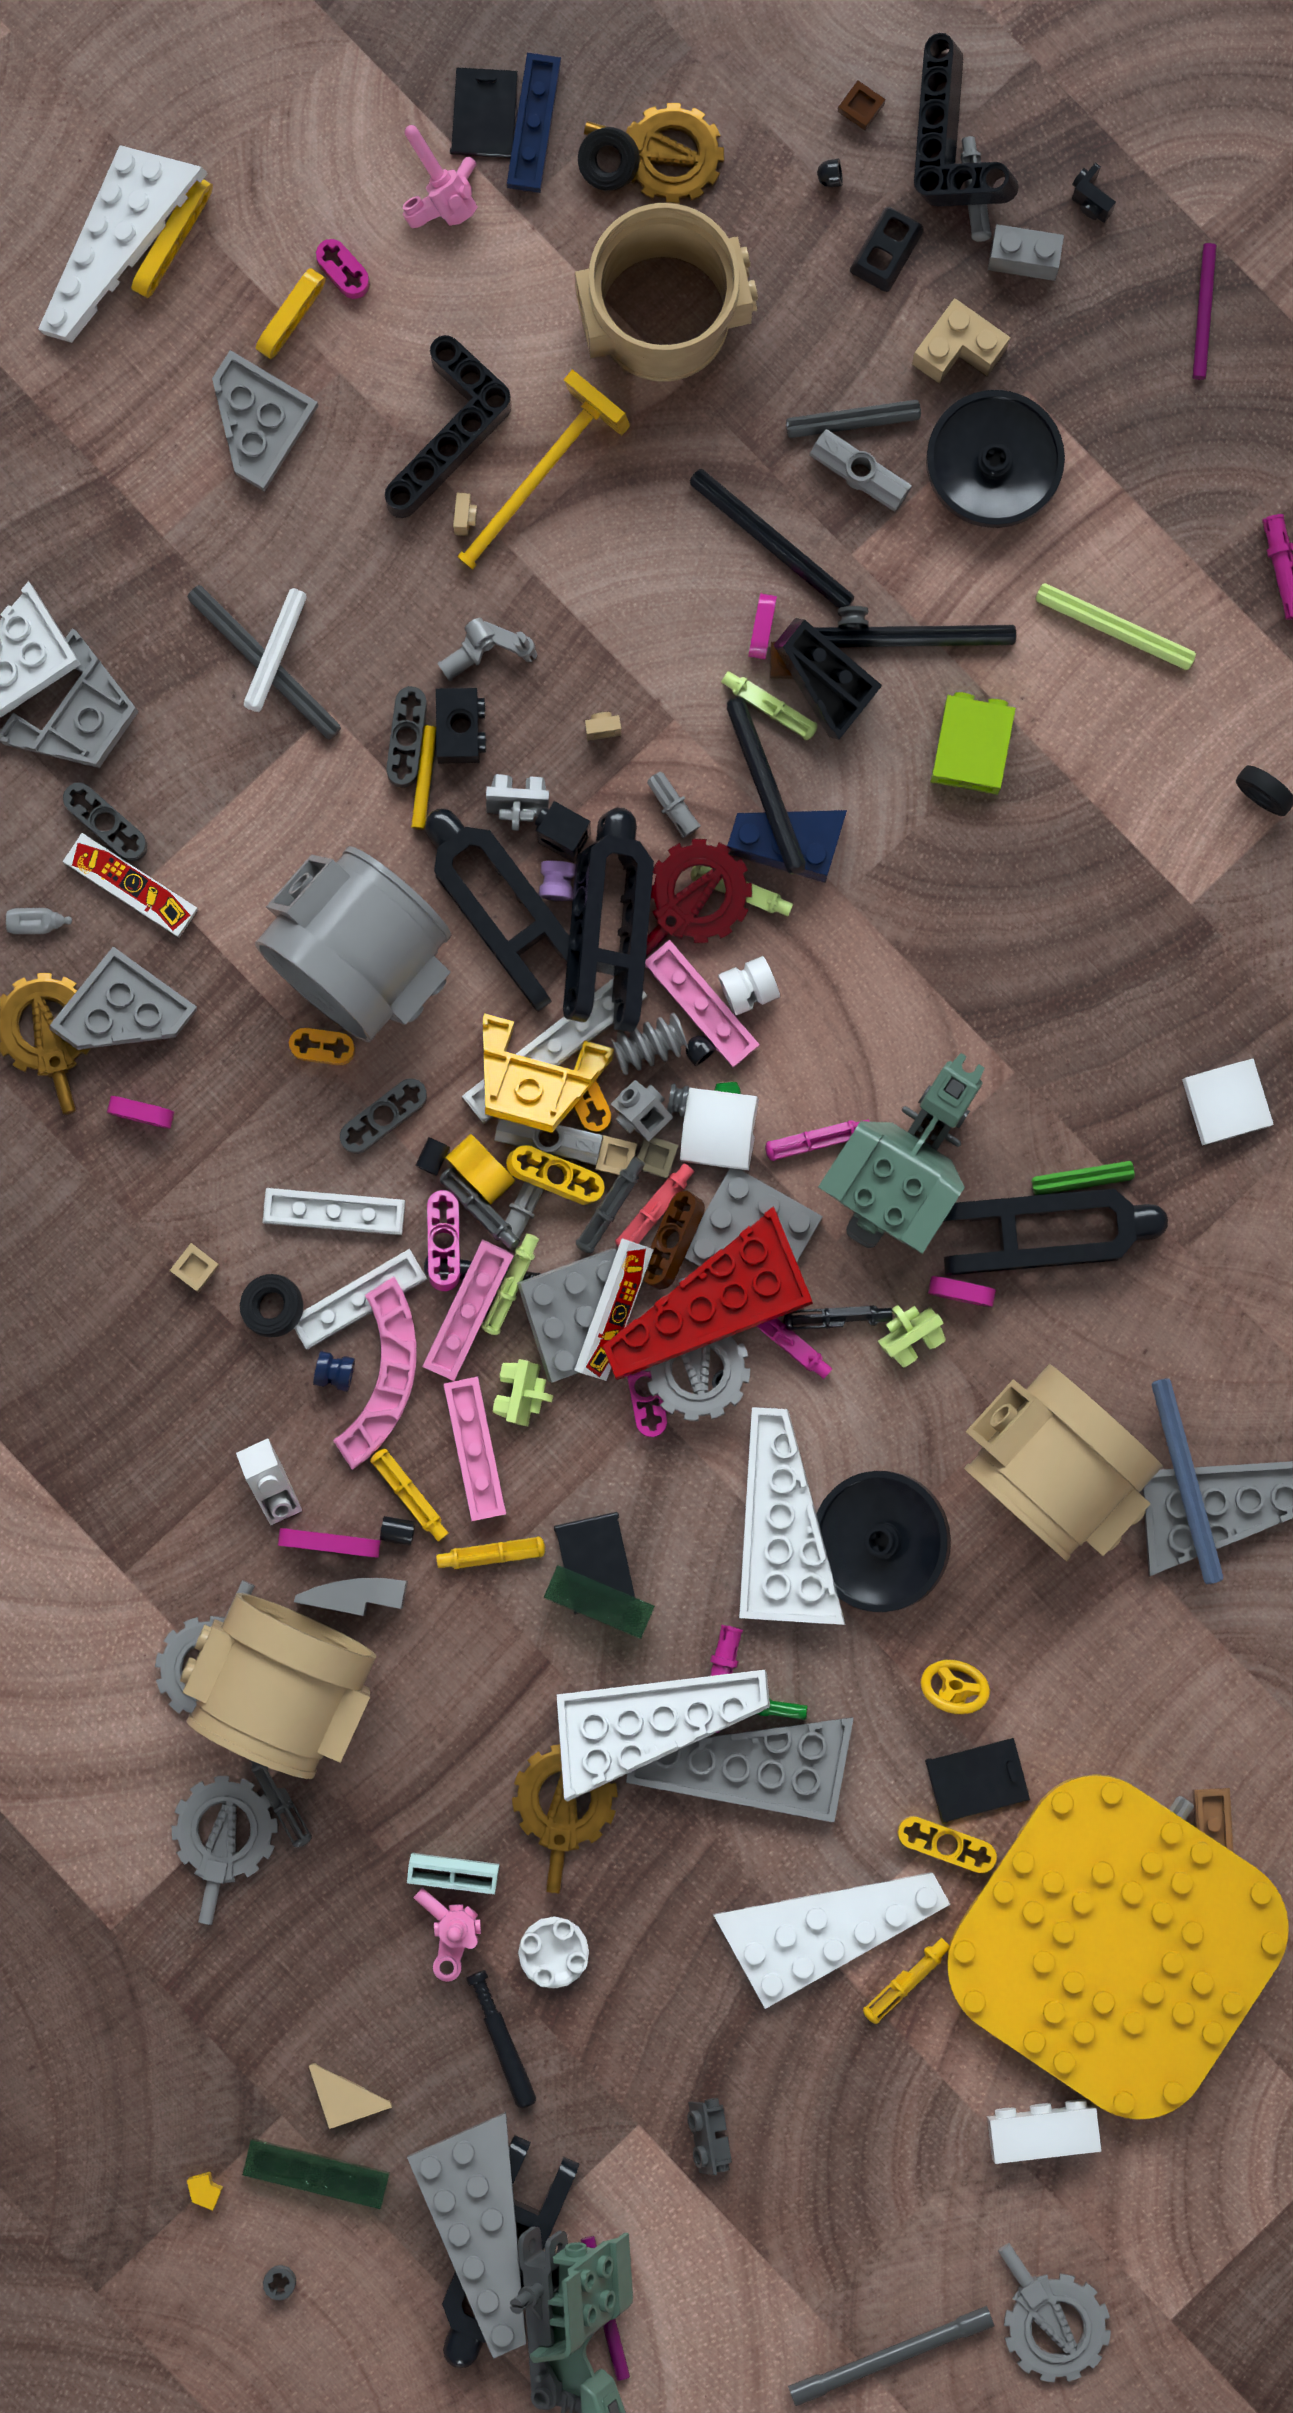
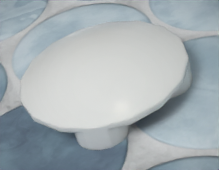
[518,1917,589,1988]

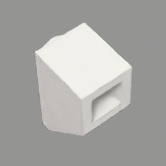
[236,1438,302,1525]

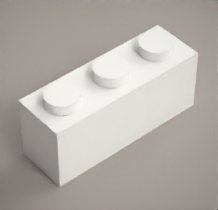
[987,2099,1102,2164]

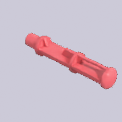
[615,1163,695,1247]

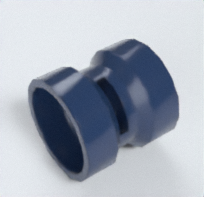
[313,1351,355,1392]

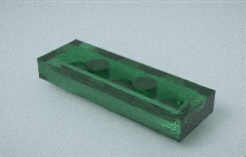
[544,1565,655,1639]

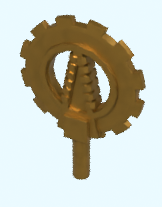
[583,103,724,204]
[0,973,91,1115]
[512,1744,618,1894]

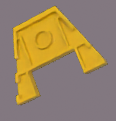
[483,1013,614,1133]

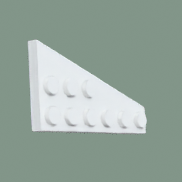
[38,145,208,343]
[0,581,81,718]
[739,1407,846,1625]
[557,1670,770,1801]
[713,1872,950,2009]

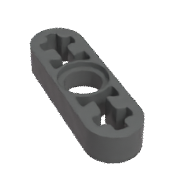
[386,686,427,788]
[63,783,147,861]
[340,1078,427,1154]

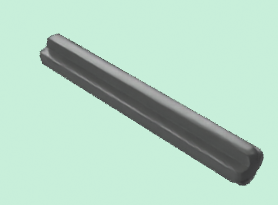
[786,400,921,438]

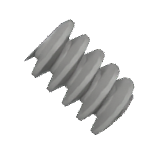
[611,1013,689,1075]

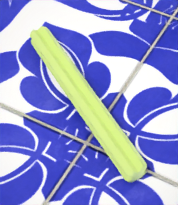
[1036,583,1196,670]

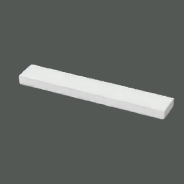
[462,978,647,1124]

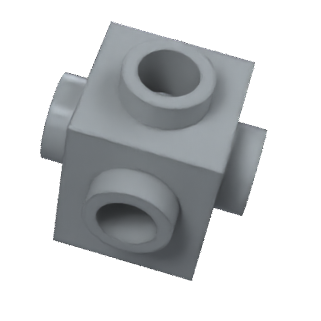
[611,1080,673,1142]

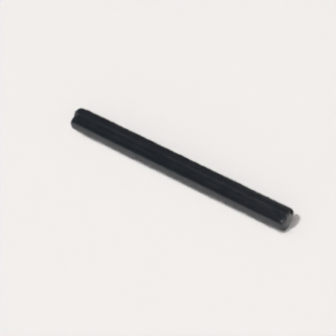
[690,469,854,608]
[815,625,1017,647]
[727,697,806,875]

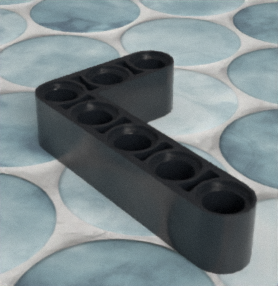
[914,33,1019,207]
[385,335,512,518]

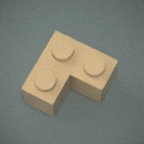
[912,298,1011,384]

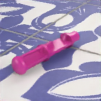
[765,1119,870,1161]
[756,1318,832,1379]

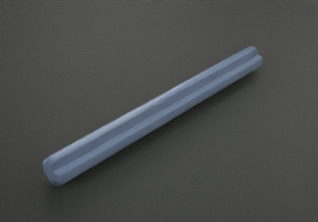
[1152,1378,1224,1584]

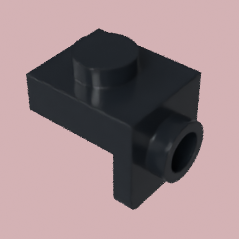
[1072,162,1116,223]

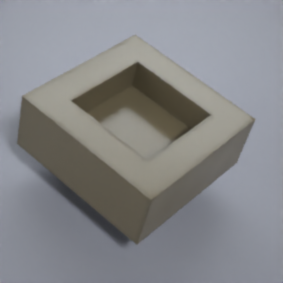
[638,1137,679,1179]

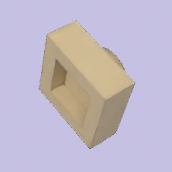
[453,493,477,536]
[585,712,621,741]
[595,1135,637,1176]
[170,1243,220,1293]

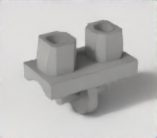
[486,774,549,831]

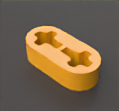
[289,1028,355,1065]
[574,1080,612,1133]

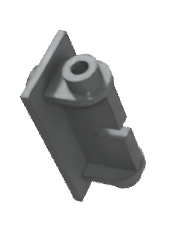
[687,2098,732,2175]

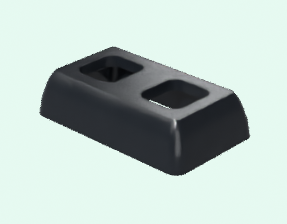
[850,207,924,292]

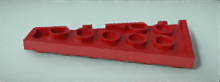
[603,1206,813,1380]

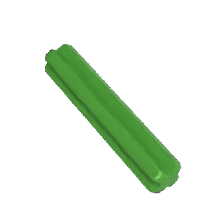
[1031,1161,1135,1195]

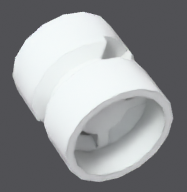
[718,956,780,1016]

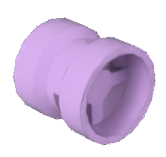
[539,861,576,901]

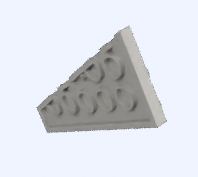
[1142,1461,1293,1576]
[626,1717,853,1822]
[407,2112,527,2359]

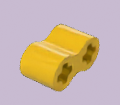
[445,1134,516,1205]

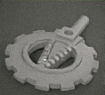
[645,1278,750,1421]
[155,1580,255,1714]
[172,1776,278,1925]
[998,2243,1111,2382]

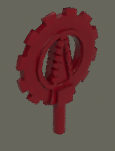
[646,839,752,957]

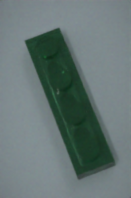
[242,2138,390,2209]

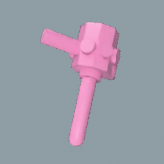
[403,125,478,228]
[413,1887,481,1982]

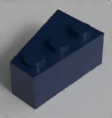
[727,810,847,883]

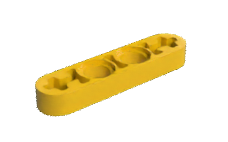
[131,179,213,298]

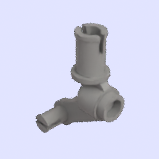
[437,618,537,681]

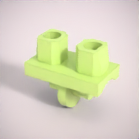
[878,1305,946,1368]
[492,1359,553,1427]

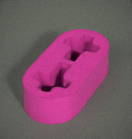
[316,239,370,299]
[748,593,777,660]
[106,1096,175,1129]
[928,1276,996,1307]

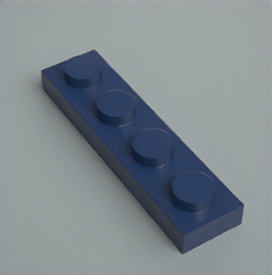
[507,53,561,193]

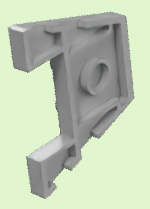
[0,628,139,768]

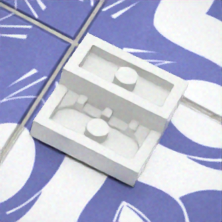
[1182,1059,1274,1146]
[680,1088,759,1171]

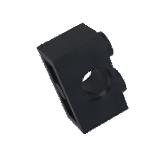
[436,688,486,764]
[535,801,591,863]

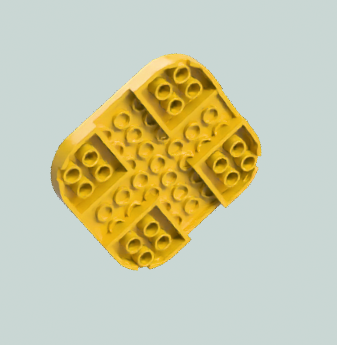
[947,1774,1289,2119]

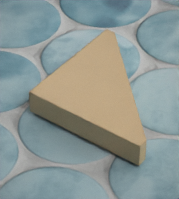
[309,2063,392,2129]

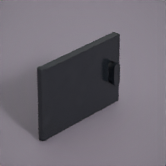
[450,67,518,158]
[554,1512,636,1615]
[925,1738,1030,1824]

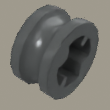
[838,606,869,627]
[667,1084,689,1117]
[263,2265,296,2300]

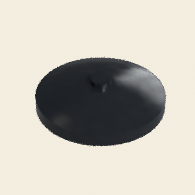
[926,390,1065,528]
[816,1471,951,1612]

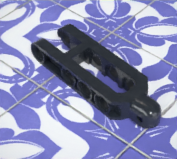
[425,808,569,1012]
[563,808,654,1032]
[943,1189,1168,1275]
[442,2135,580,2369]

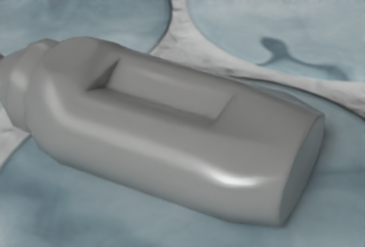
[6,908,72,934]

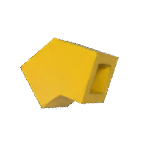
[187,2172,223,2211]

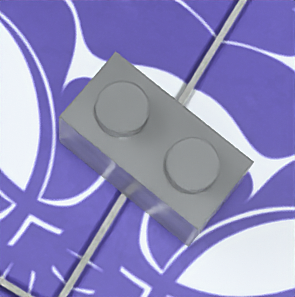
[988,224,1064,281]

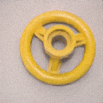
[920,1660,990,1714]

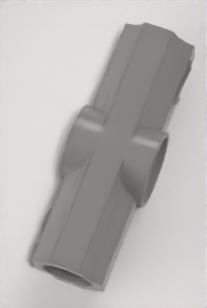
[809,429,912,512]
[494,1118,603,1165]

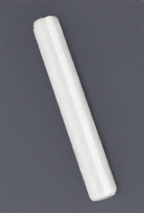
[244,588,307,712]

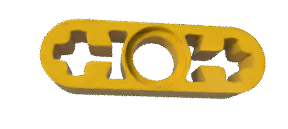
[256,268,326,359]
[506,1145,605,1205]
[897,1816,997,1873]

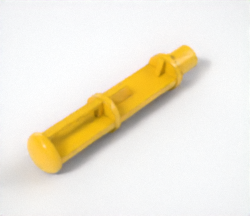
[370,1449,449,1542]
[436,1536,545,1569]
[863,1937,950,2024]

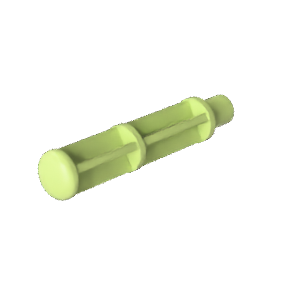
[721,671,817,740]
[691,865,793,916]
[481,1233,539,1335]

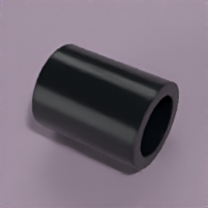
[415,1137,450,1176]
[380,1516,415,1546]

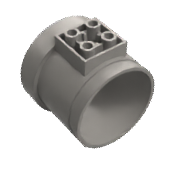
[255,846,452,1042]

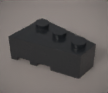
[774,618,882,740]

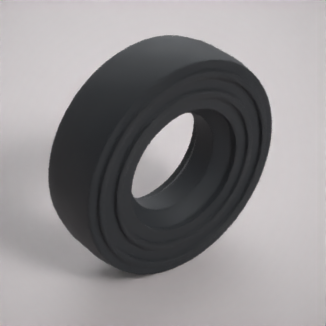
[578,127,640,191]
[1236,765,1293,816]
[240,1274,303,1338]

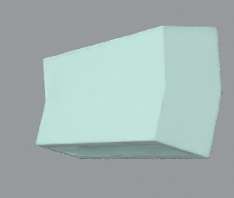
[407,1853,500,1895]

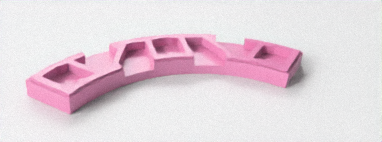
[333,1276,416,1470]

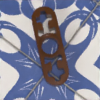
[643,1191,705,1290]

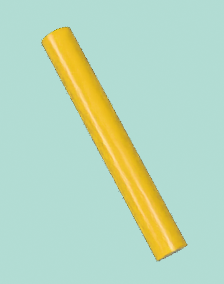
[411,725,436,830]

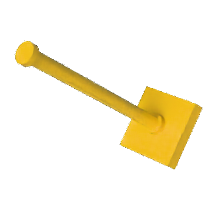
[457,369,630,570]

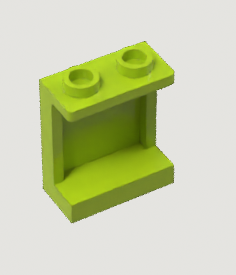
[930,692,1016,795]

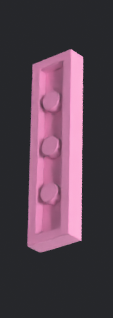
[645,940,760,1068]
[422,1239,514,1381]
[444,1377,506,1521]

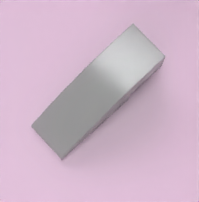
[294,1578,408,1616]

